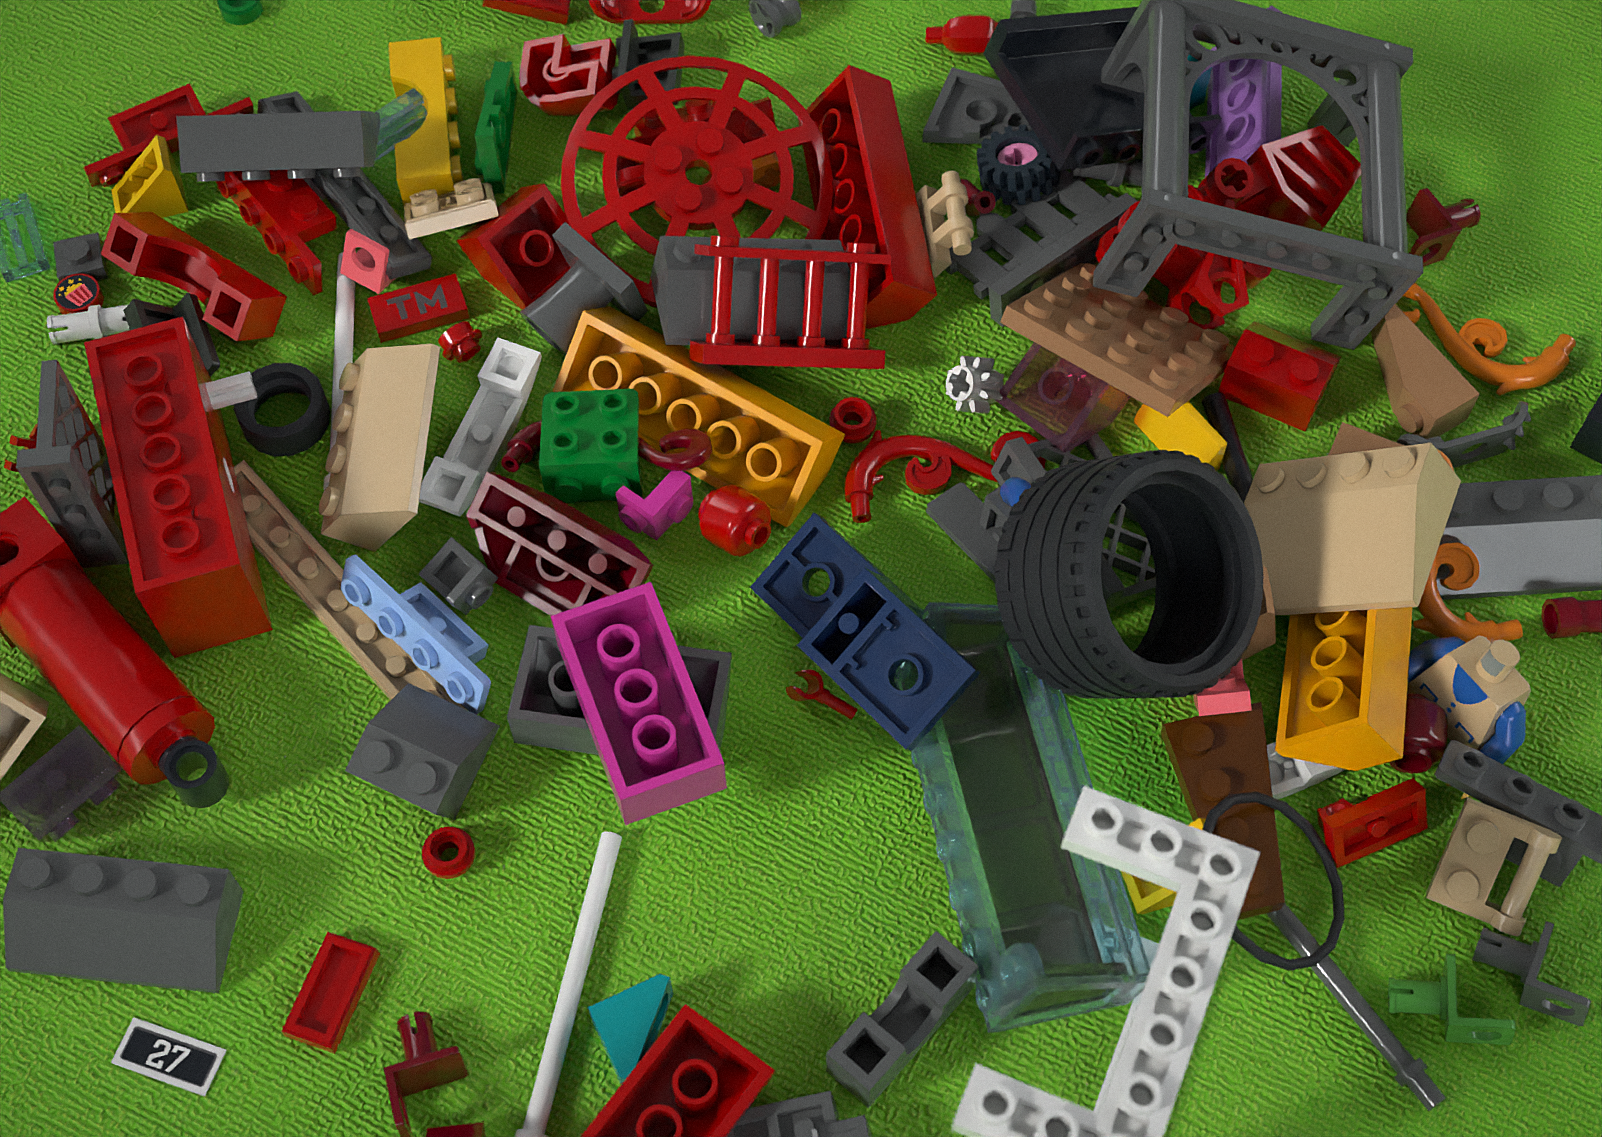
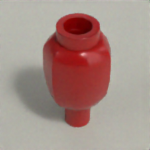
[925,15,998,56]

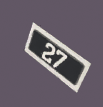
[111,1017,227,1096]

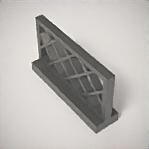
[16,360,129,568]
[991,426,1156,614]

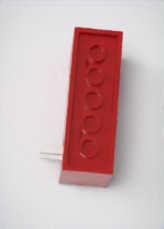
[84,316,273,658]

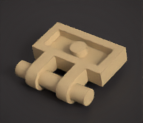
[915,171,974,278]

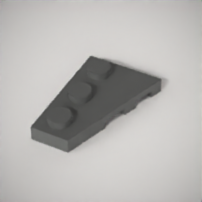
[923,67,1032,144]

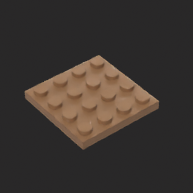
[1000,263,1235,417]

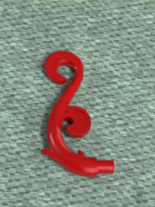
[844,430,1046,523]

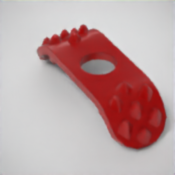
[588,0,712,24]

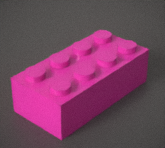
[551,582,727,825]

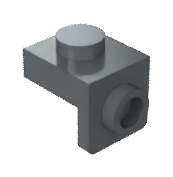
[419,537,499,615]

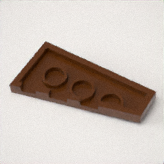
[1161,702,1285,920]

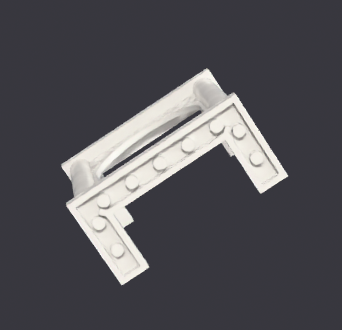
[951,786,1260,1137]

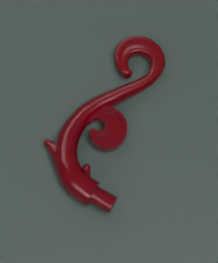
[501,420,713,472]

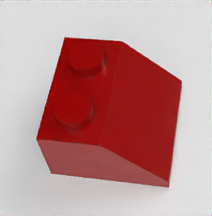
[456,184,570,310]
[1219,321,1341,432]

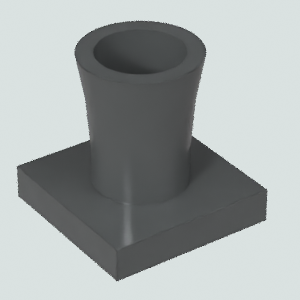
[520,222,648,356]

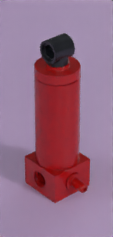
[0,496,229,809]

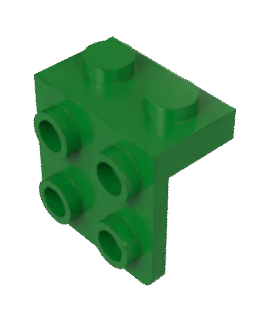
[539,389,643,503]

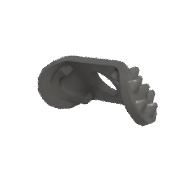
[1396,401,1531,468]

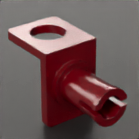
[1406,188,1481,267]
[383,1011,468,1137]

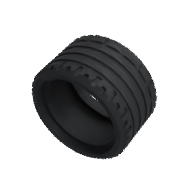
[995,450,1264,699]

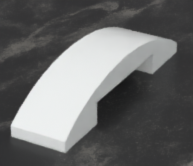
[419,338,542,517]

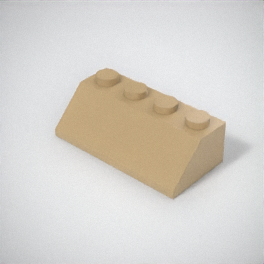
[319,344,440,552]

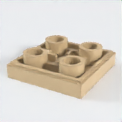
[404,178,499,240]

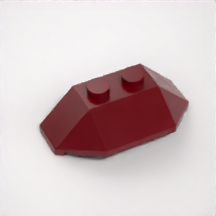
[466,471,654,616]

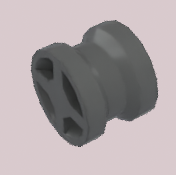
[749,0,801,38]

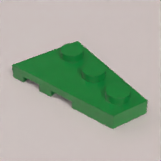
[474,61,518,194]

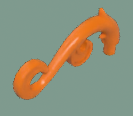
[1402,283,1576,396]
[1413,449,1523,643]

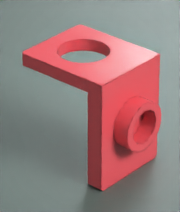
[340,229,396,294]

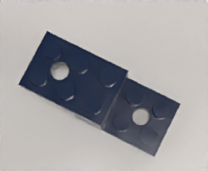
[750,513,981,751]

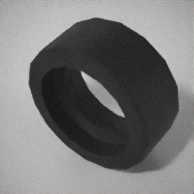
[233,363,330,456]

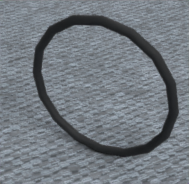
[1202,791,1345,971]

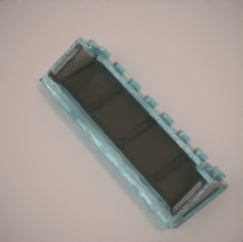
[894,602,1150,1033]

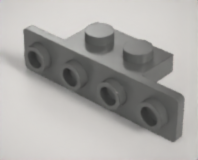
[926,483,1011,583]
[1435,740,1602,887]

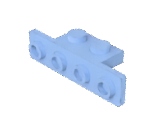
[340,554,491,715]

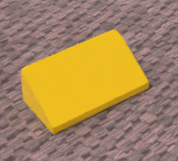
[1134,401,1227,471]

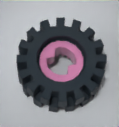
[977,125,1060,205]

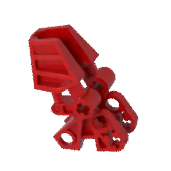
[1095,125,1361,330]

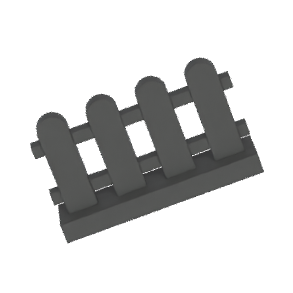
[945,170,1137,327]

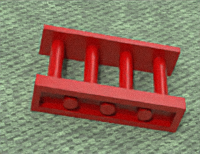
[689,235,892,369]

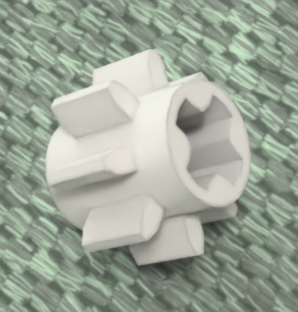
[946,356,1004,414]

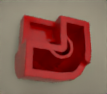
[519,34,620,117]

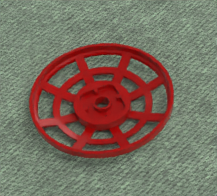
[561,56,833,308]

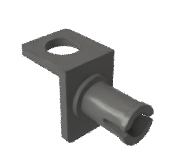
[1473,921,1591,1026]

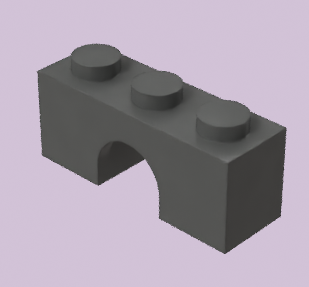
[826,931,979,1108]

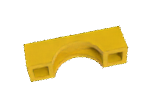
[388,37,464,206]

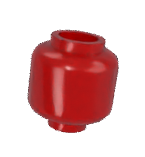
[698,484,771,557]

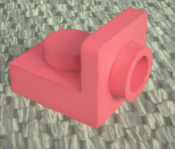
[1193,658,1252,716]

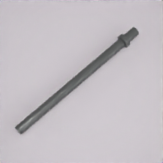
[1266,903,1446,1111]

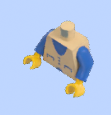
[1407,635,1531,799]

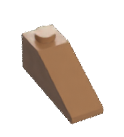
[1370,304,1480,439]

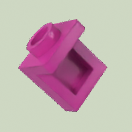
[616,471,693,541]

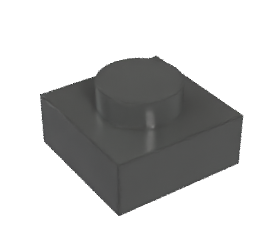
[53,232,108,281]

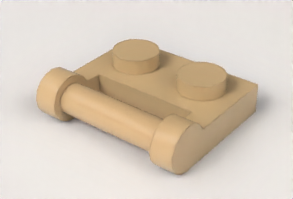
[1426,797,1562,936]

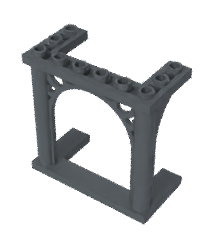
[1093,0,1423,350]

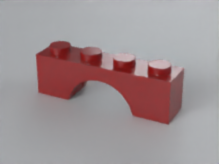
[101,212,287,341]

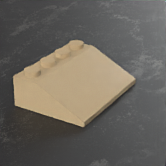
[1244,443,1461,616]

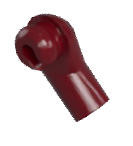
[960,178,996,216]

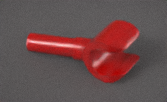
[786,669,858,720]

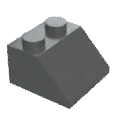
[345,683,500,820]

